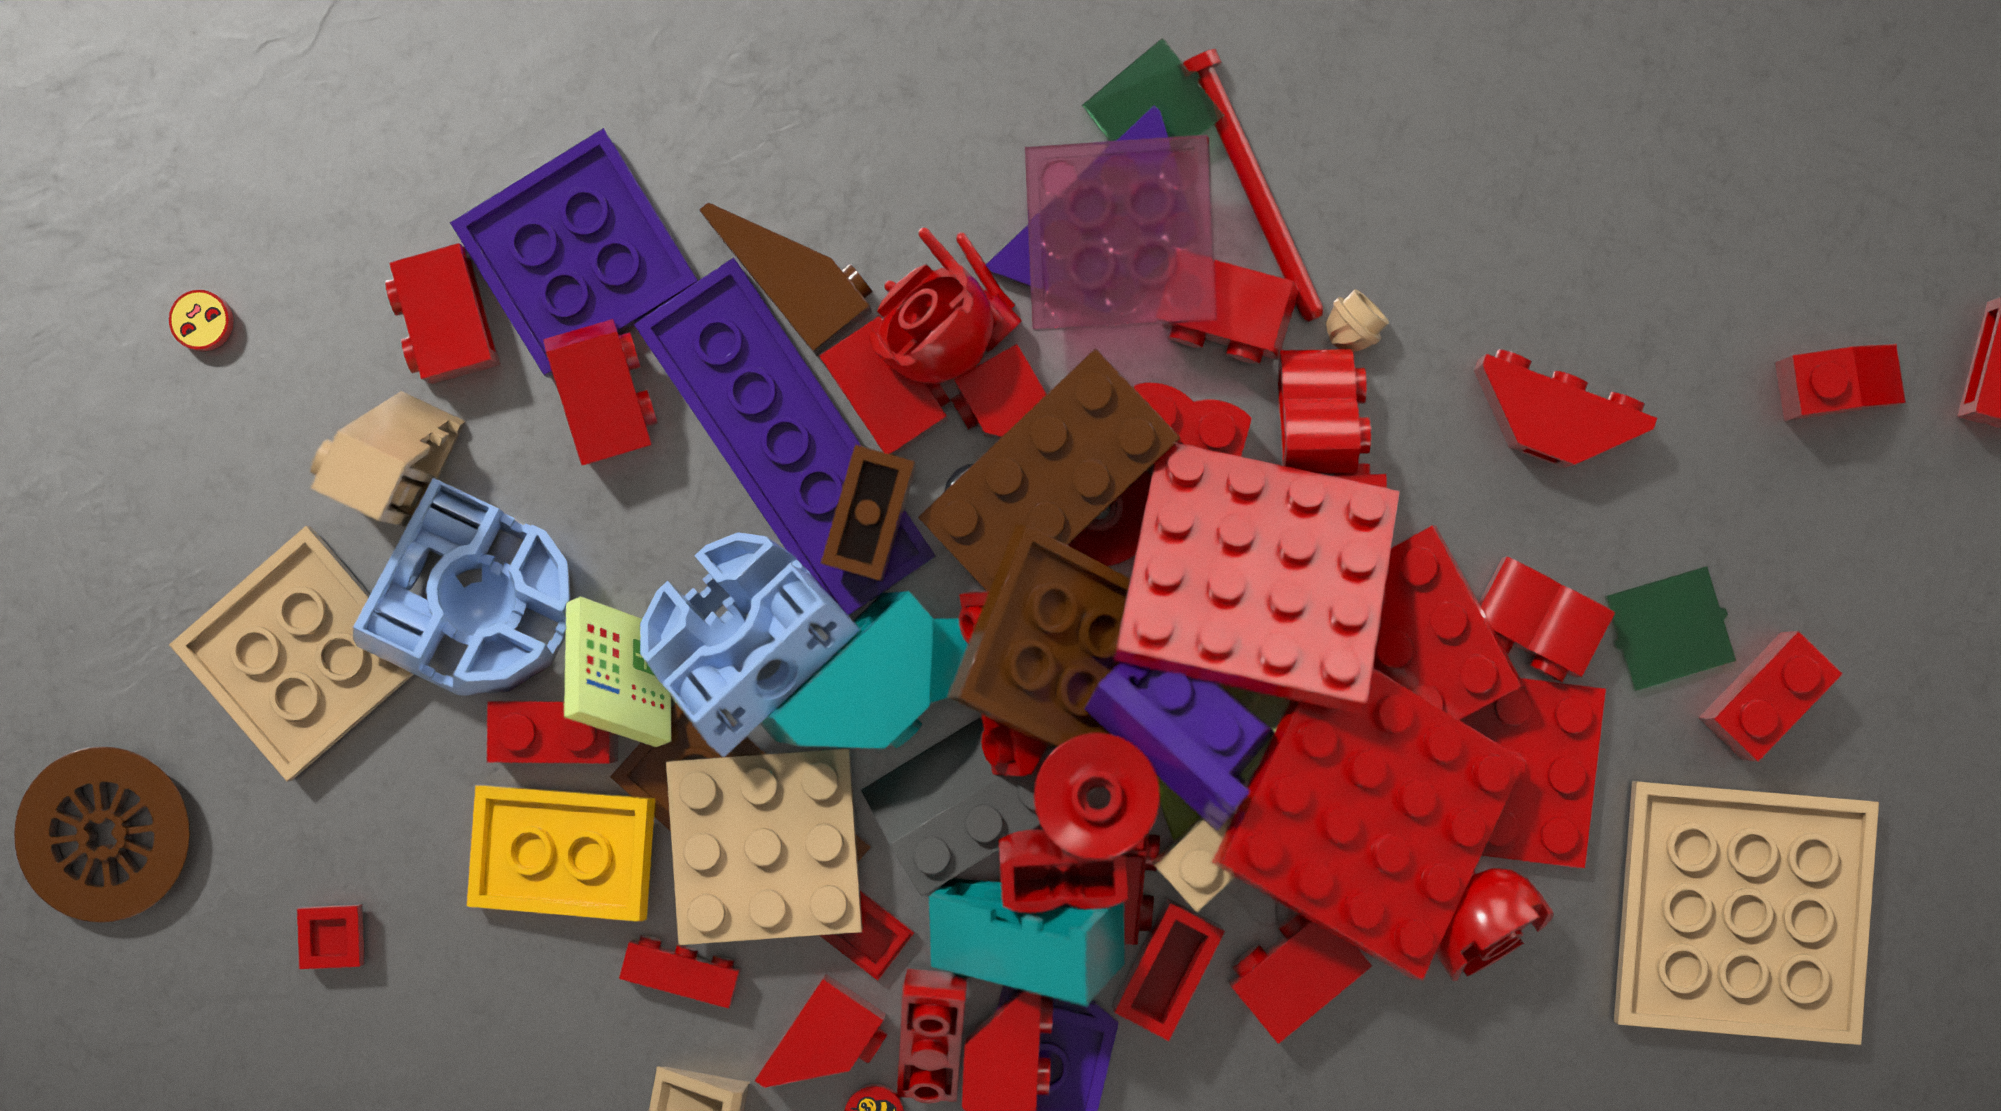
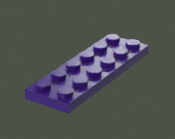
[634,257,936,616]

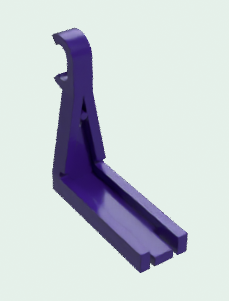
[1085,662,1249,831]

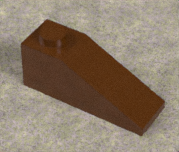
[699,202,873,357]

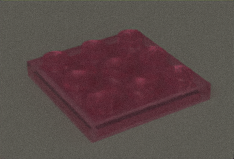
[1025,135,1217,331]

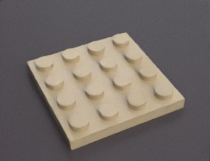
[1614,781,1879,1045]

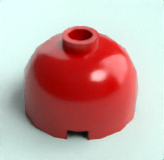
[869,260,994,384]
[1436,868,1554,981]

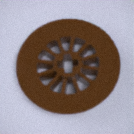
[14,747,190,923]

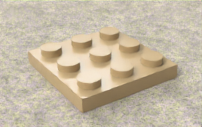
[169,526,414,781]
[666,748,863,945]

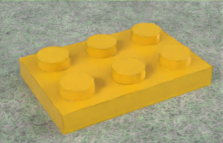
[467,785,655,922]

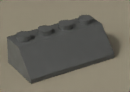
[861,716,1101,897]

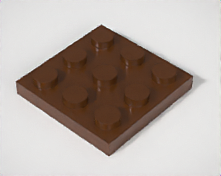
[948,525,1131,750]

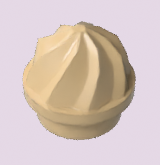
[1325,289,1389,352]

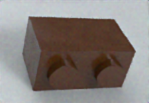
[821,444,917,582]

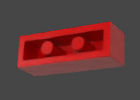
[619,935,742,1009]

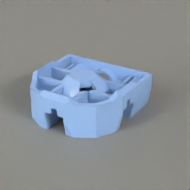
[353,478,571,696]
[640,532,860,757]

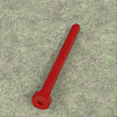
[1178,48,1323,322]

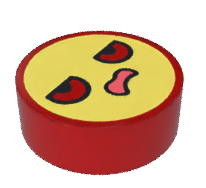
[169,290,234,351]

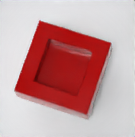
[297,904,365,969]

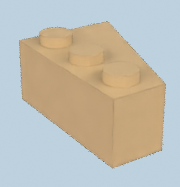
[310,391,466,527]

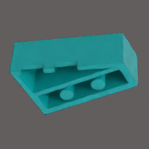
[929,878,1125,1006]

